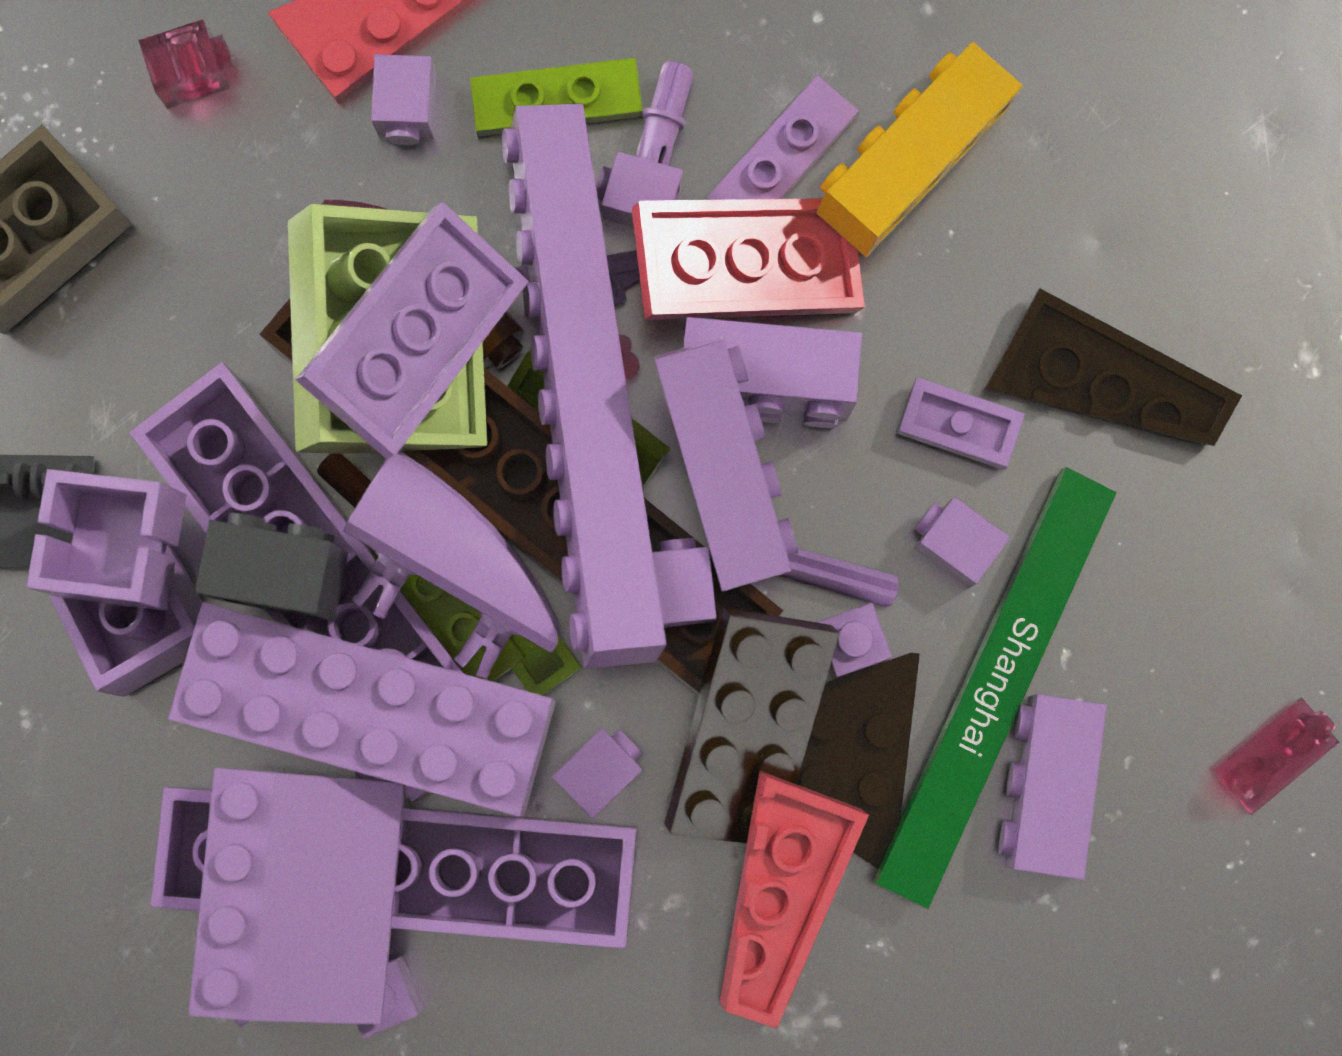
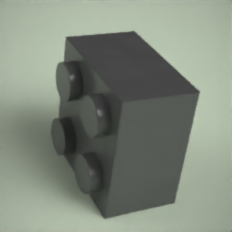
[195,512,348,622]

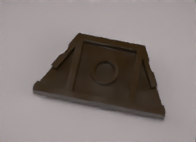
[796,652,920,869]

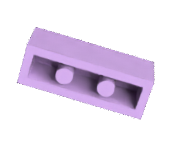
[999,694,1107,880]

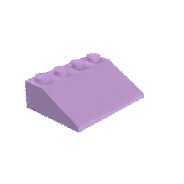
[188,768,405,1025]

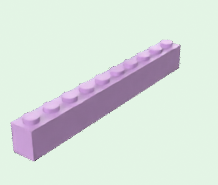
[502,104,666,669]

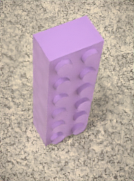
[168,602,556,817]

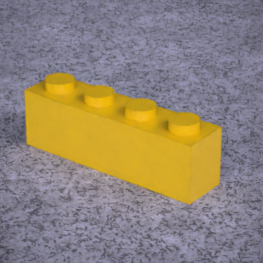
[816,41,1023,258]

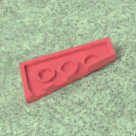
[268,0,475,103]
[719,771,869,1029]

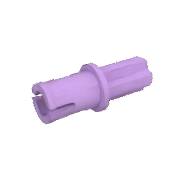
[635,61,693,165]

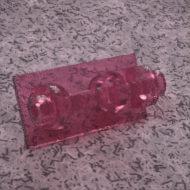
[1214,698,1339,815]

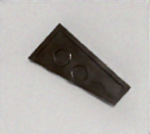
[984,288,1242,446]

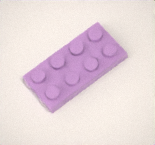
[295,201,529,459]

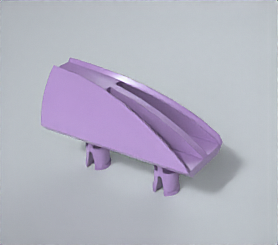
[343,451,559,679]

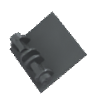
[0,455,95,569]

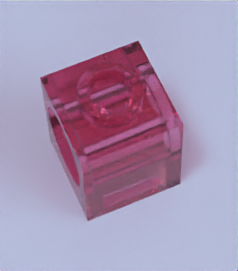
[138,19,234,109]

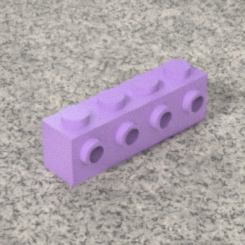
[655,336,799,591]

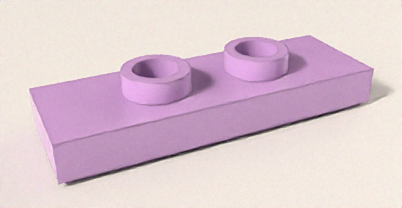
[706,75,859,200]

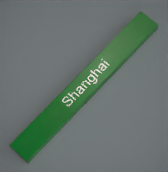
[872,467,1117,909]

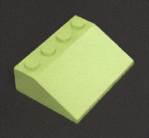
[288,204,487,454]

